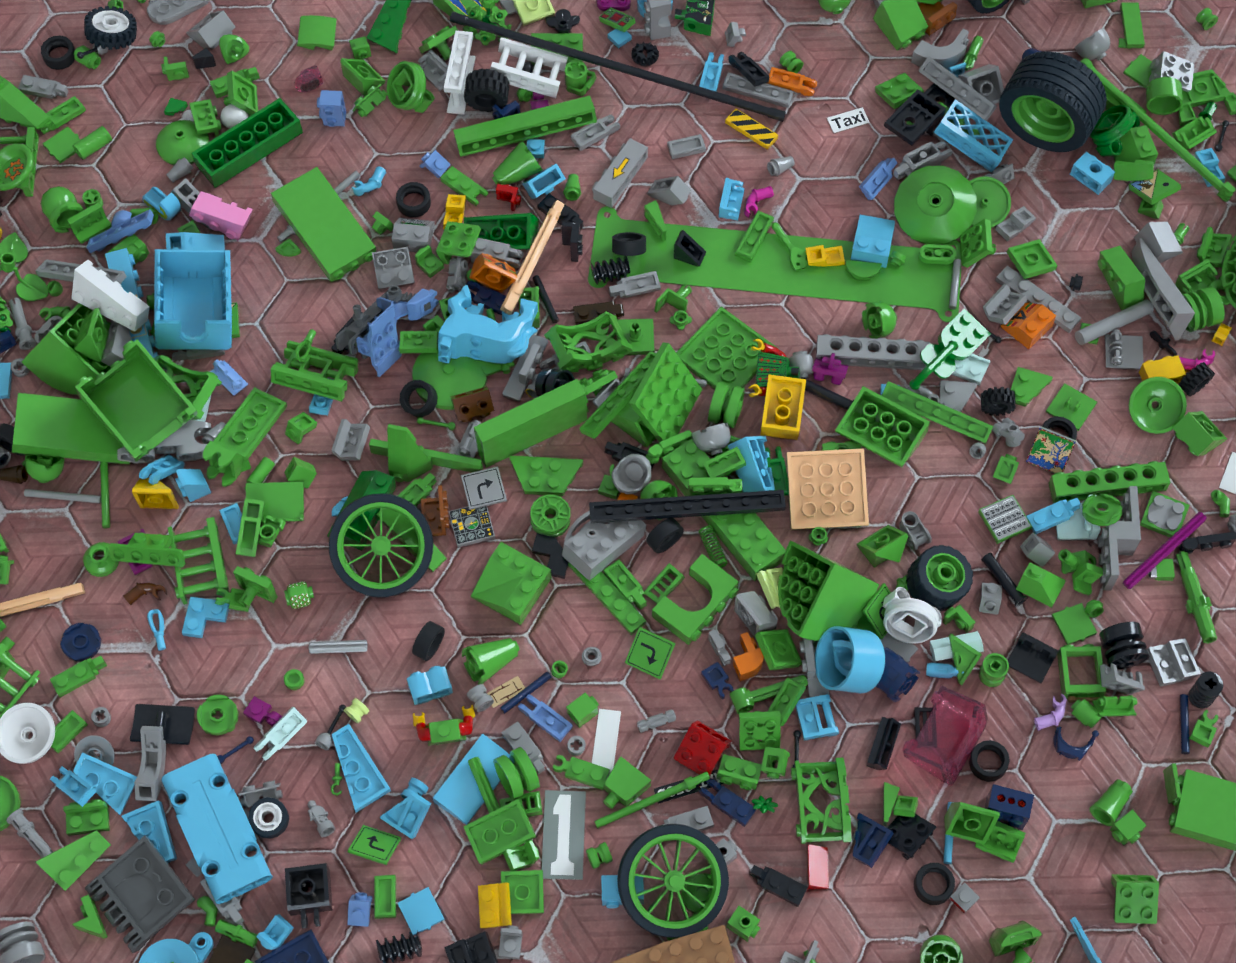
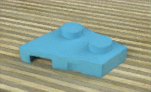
[380,792,431,839]

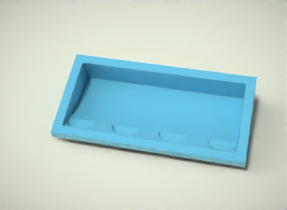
[433,734,510,825]

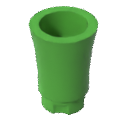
[1089,779,1133,826]

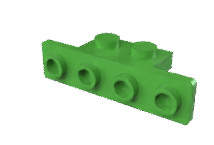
[108,533,186,567]

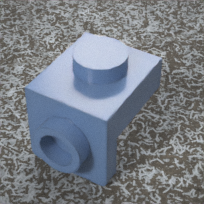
[420,150,451,178]
[347,892,373,927]

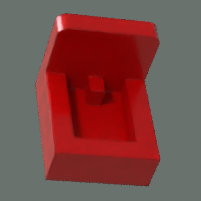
[496,184,521,212]

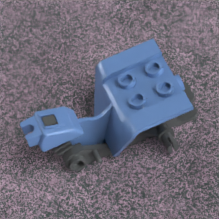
[336,285,439,377]

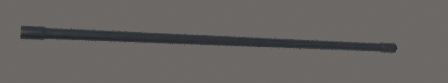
[450,12,786,122]

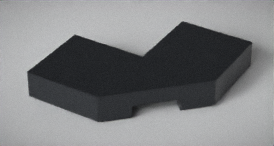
[532,533,569,579]

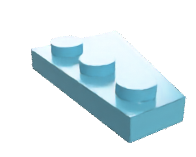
[121,800,177,863]

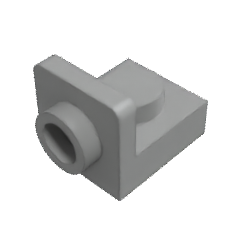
[498,925,523,960]

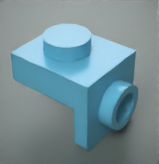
[256,914,294,950]

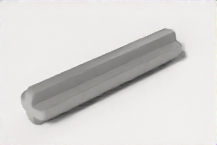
[308,640,368,654]

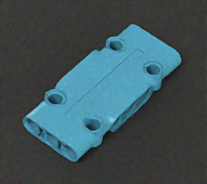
[161,754,273,904]

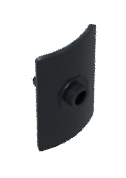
[130,704,195,745]

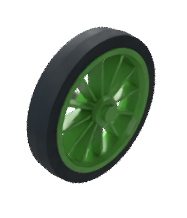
[329,493,433,597]
[617,824,729,938]

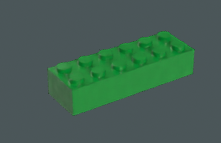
[191,98,303,188]

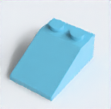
[851,214,895,268]

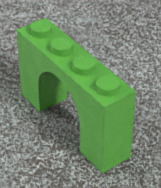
[652,554,739,645]

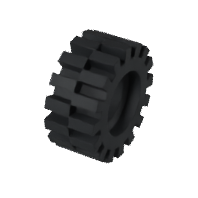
[1178,362,1215,396]
[981,387,1016,416]

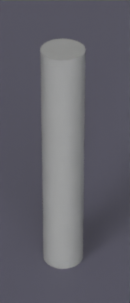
[1075,299,1154,345]

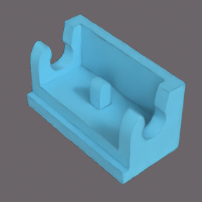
[719,178,745,220]

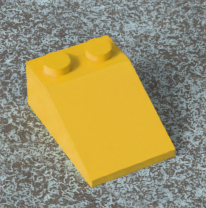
[760,375,806,440]

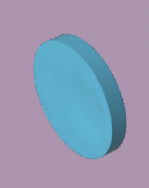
[139,939,200,963]

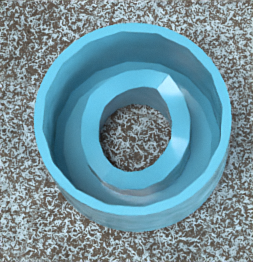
[814,626,885,694]

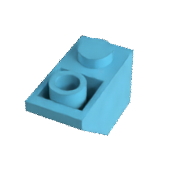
[175,469,211,502]

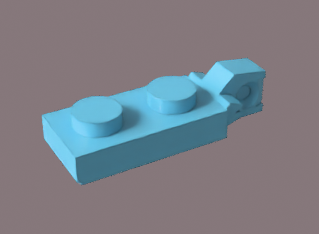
[1026,498,1081,534]

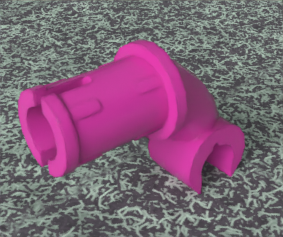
[744,186,774,218]
[1179,349,1215,371]

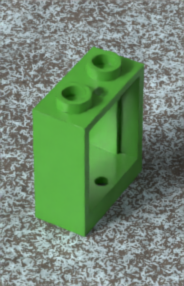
[1057,644,1106,699]

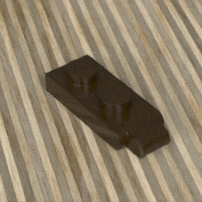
[573,301,624,325]

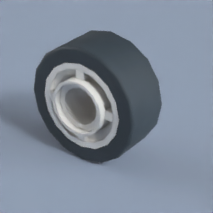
[248,797,289,839]

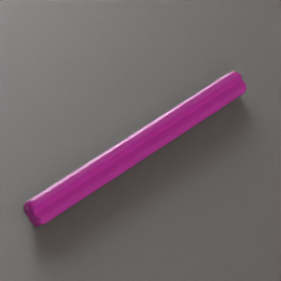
[1123,512,1207,589]

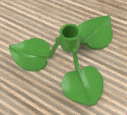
[0,232,48,301]

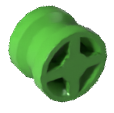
[1196,8,1218,30]
[82,189,103,208]

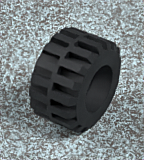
[464,69,510,112]

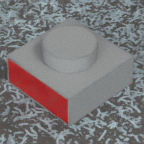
[949,883,980,914]

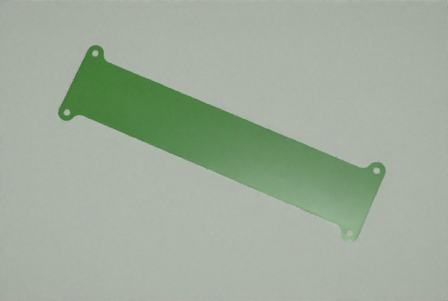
[588,206,962,322]

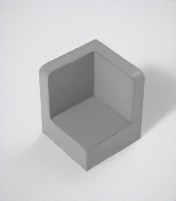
[1020,532,1055,567]

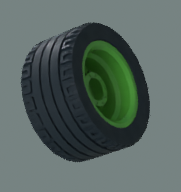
[999,51,1107,152]

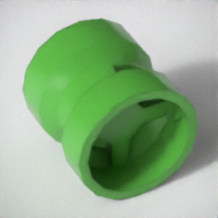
[779,51,804,73]
[586,842,613,869]

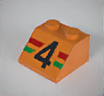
[469,253,517,293]
[1001,303,1056,349]

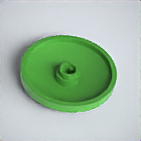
[412,348,487,410]

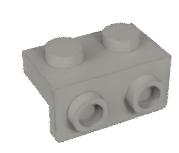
[983,284,1027,325]
[332,419,370,461]

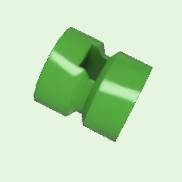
[979,653,1009,687]

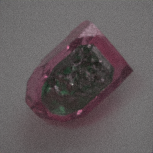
[294,65,323,92]

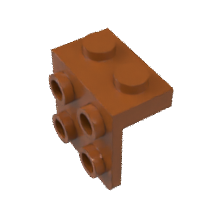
[918,1,958,36]
[421,485,450,536]

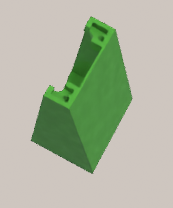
[75,339,197,462]

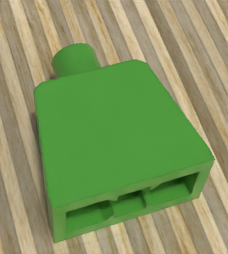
[603,757,651,809]

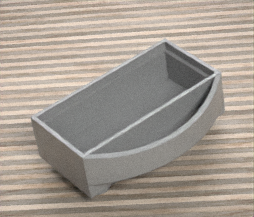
[562,500,647,581]

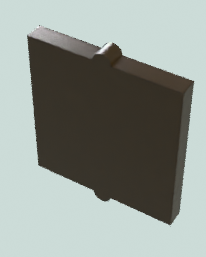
[208,934,256,963]

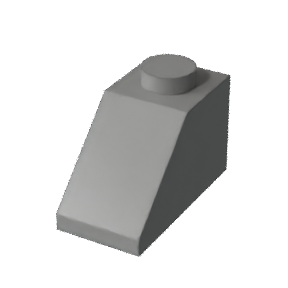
[647,176,691,206]

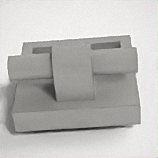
[372,247,415,289]

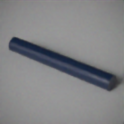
[500,672,552,714]
[1180,694,1190,754]

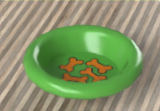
[0,143,34,191]

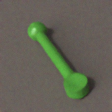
[417,417,455,430]

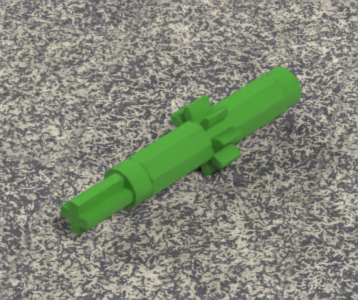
[1176,551,1217,643]

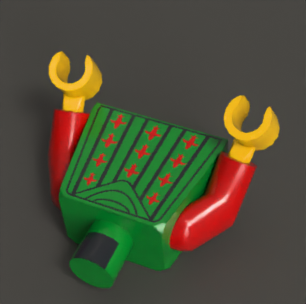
[748,339,800,397]

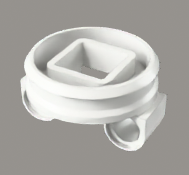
[883,587,942,644]

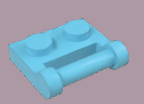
[795,694,839,741]

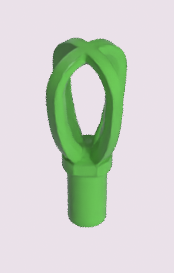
[293,329,316,362]

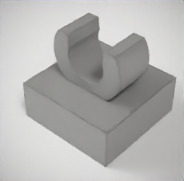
[725,22,746,47]

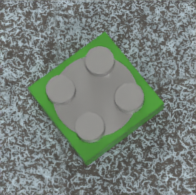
[1140,491,1190,538]

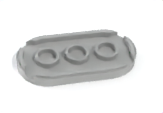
[147,0,210,25]

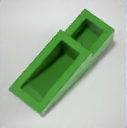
[236,498,264,557]

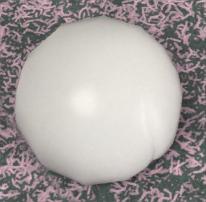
[220,104,249,129]

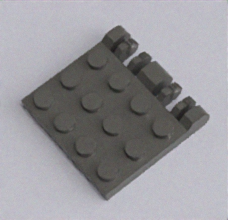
[85,835,195,953]

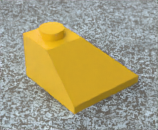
[132,478,179,509]

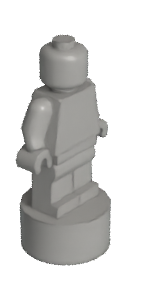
[307,800,335,837]

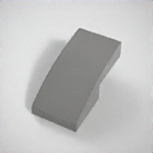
[995,206,1036,242]

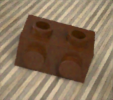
[450,386,495,422]

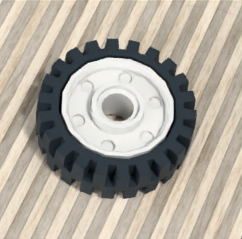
[84,6,137,50]

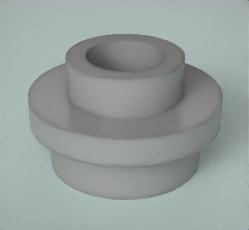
[582,647,602,666]

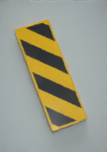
[725,108,778,150]

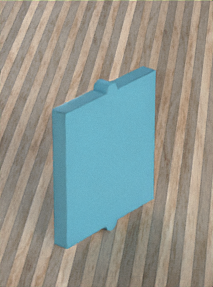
[398,887,445,936]

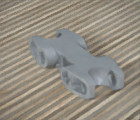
[117,420,211,463]

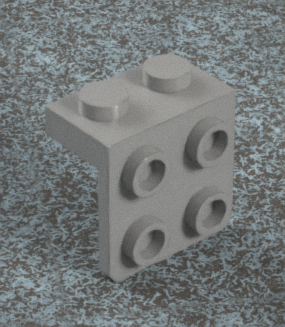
[1149,51,1194,92]

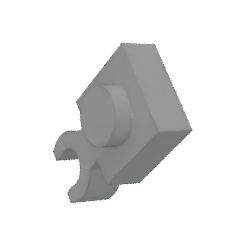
[708,629,731,666]

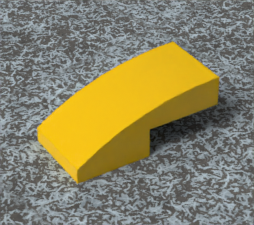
[443,194,466,229]
[806,245,845,267]

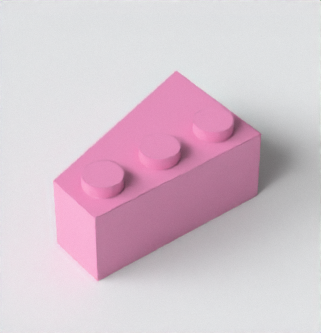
[189,191,253,241]

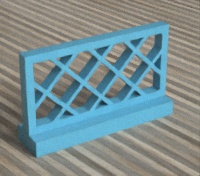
[934,99,1013,173]

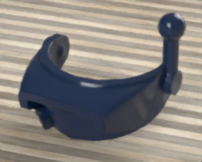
[1053,726,1099,761]

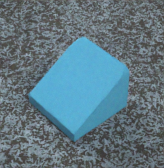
[946,62,966,77]

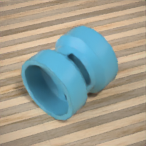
[401,777,429,799]

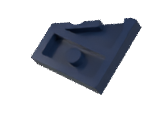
[853,813,894,868]

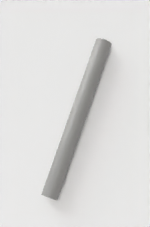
[24,489,101,503]

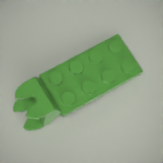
[203,387,287,487]

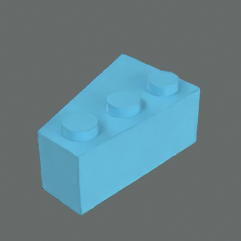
[728,436,775,492]

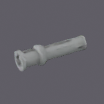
[9,298,36,350]
[6,809,54,858]

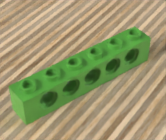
[1048,461,1171,504]

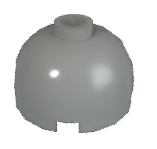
[1075,28,1111,61]
[691,423,731,456]

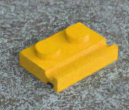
[478,882,512,929]

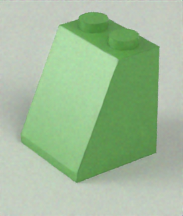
[873,0,928,50]
[611,401,656,447]

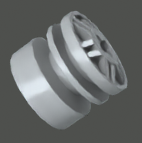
[0,921,46,963]

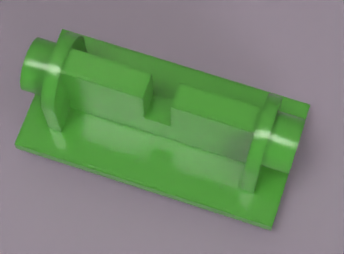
[353,84,387,117]
[1092,695,1137,717]

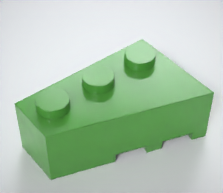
[1098,246,1145,311]

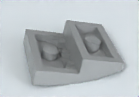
[1146,638,1201,687]

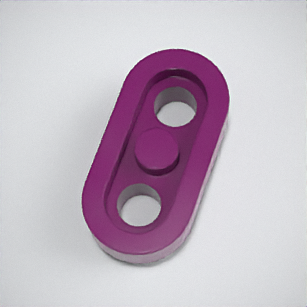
[597,0,631,11]

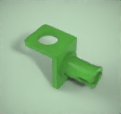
[654,284,692,313]
[1058,549,1096,574]

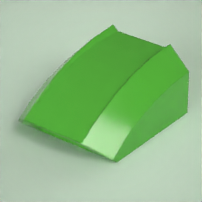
[989,921,1042,957]

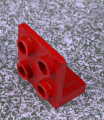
[674,720,732,777]

